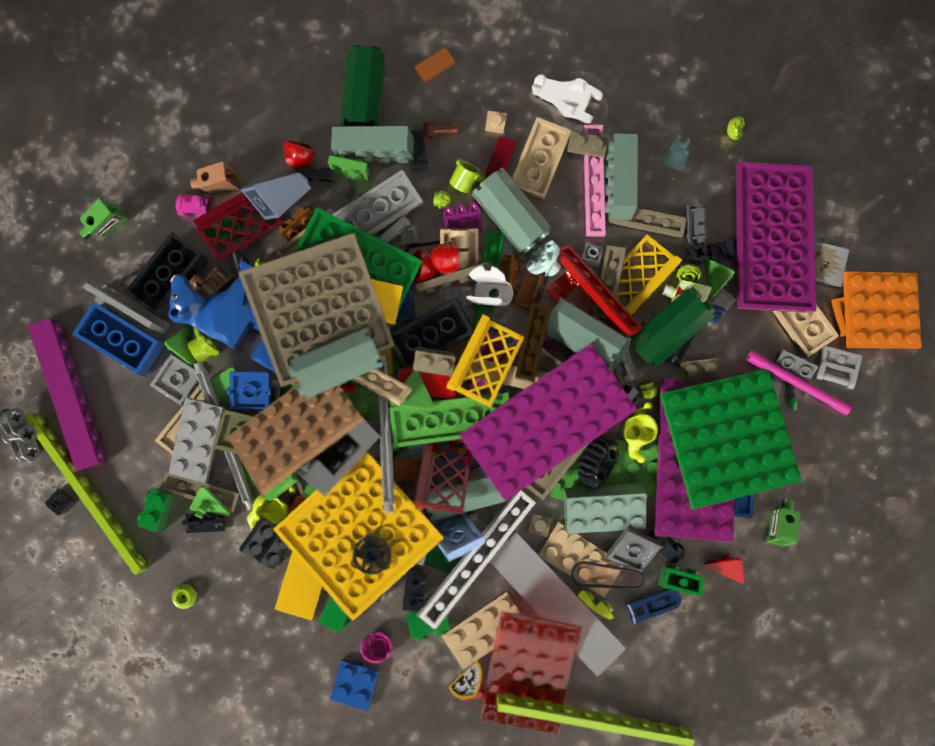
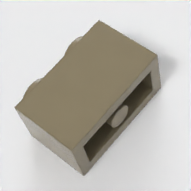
[413,347,456,376]

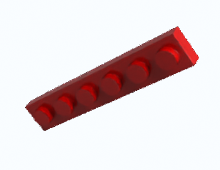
[557,245,642,337]

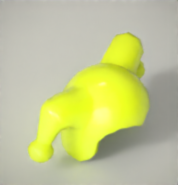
[622,402,658,463]
[247,485,297,530]

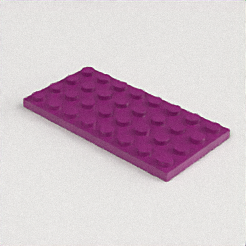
[736,162,816,313]
[459,344,637,501]
[655,379,735,542]

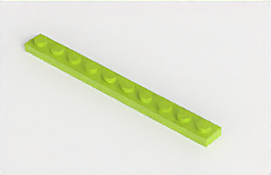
[25,413,147,575]
[496,693,695,746]

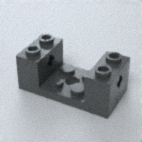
[295,420,380,496]

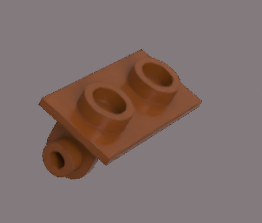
[277,206,313,242]
[501,253,521,295]

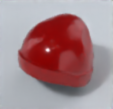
[283,141,316,168]
[431,241,460,275]
[413,249,439,282]

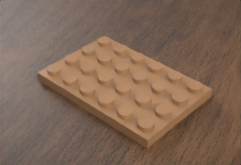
[228,385,364,495]

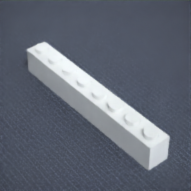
[417,491,535,629]

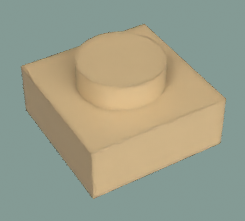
[485,111,507,134]

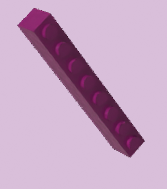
[27,318,105,471]

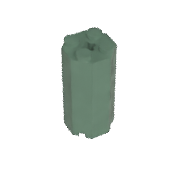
[472,168,551,254]
[546,297,632,372]
[288,328,383,398]
[427,467,506,521]

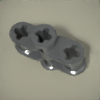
[0,407,40,461]

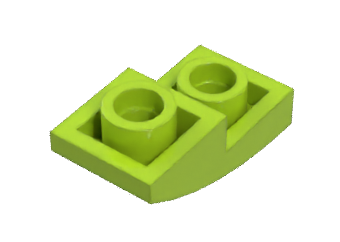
[575,588,614,619]

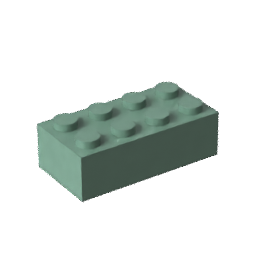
[331,126,414,164]
[605,133,638,221]
[564,483,646,534]

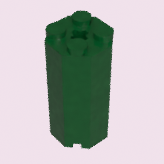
[340,45,386,127]
[630,286,716,369]

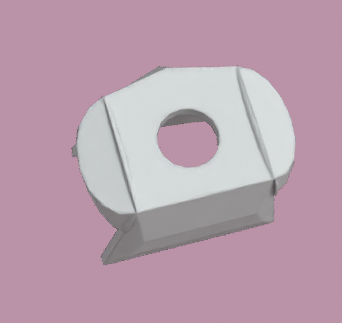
[466,265,513,306]

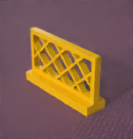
[617,235,682,317]
[447,315,524,407]

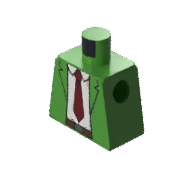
[79,198,128,240]
[766,499,801,547]

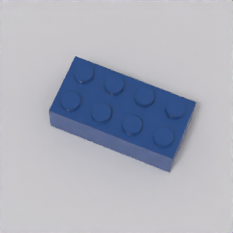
[72,302,165,377]

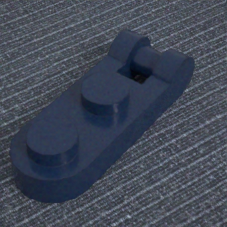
[625,589,681,624]

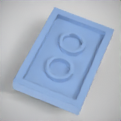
[430,513,485,561]

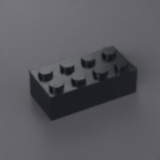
[125,231,208,318]
[390,296,475,367]

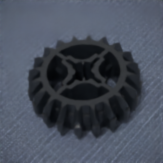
[578,435,619,488]

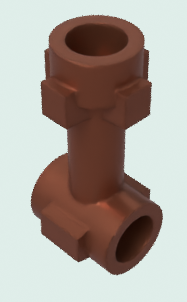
[422,121,457,140]

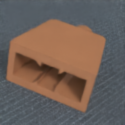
[190,162,240,194]

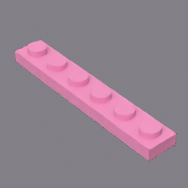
[583,125,605,237]

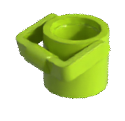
[449,159,487,193]
[187,328,221,363]

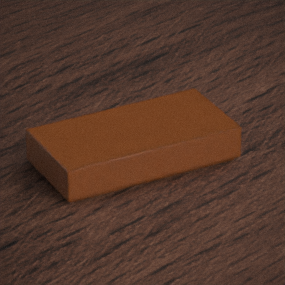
[415,47,455,84]
[513,269,544,311]

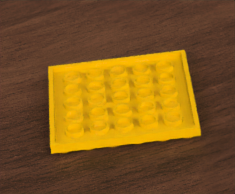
[273,451,444,621]

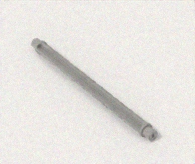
[377,355,395,513]
[194,362,255,511]

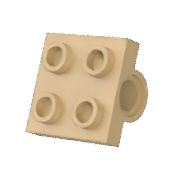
[440,228,479,269]

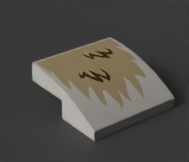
[814,242,849,287]

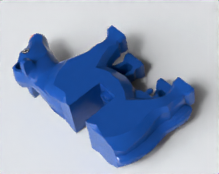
[169,260,276,374]

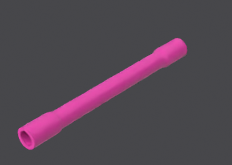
[746,350,852,415]

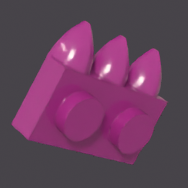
[443,201,484,231]

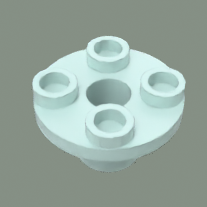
[525,240,561,276]

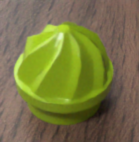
[433,190,451,209]
[639,380,658,399]

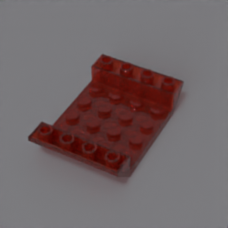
[480,611,583,736]

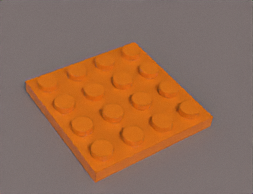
[843,271,921,349]

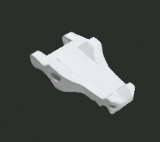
[532,74,603,124]

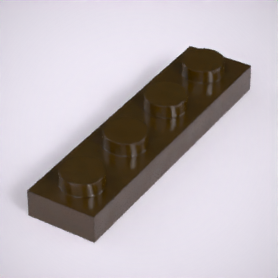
[515,302,552,383]

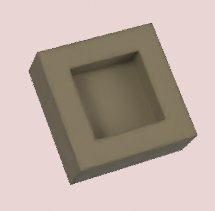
[528,513,552,538]

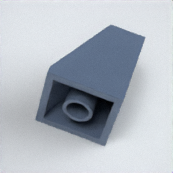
[241,173,311,220]

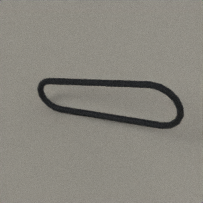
[571,561,645,590]

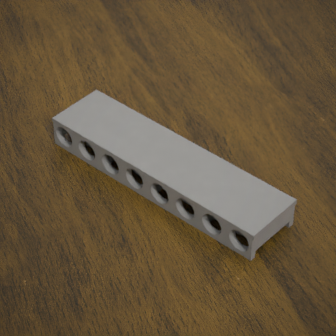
[489,532,626,677]

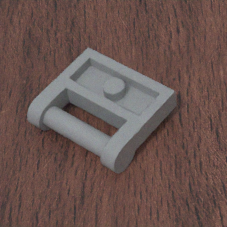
[814,346,862,389]

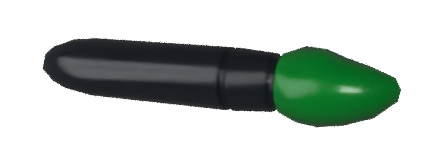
[784,380,798,411]

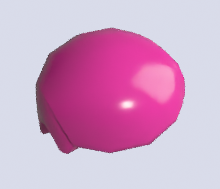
[361,632,393,663]

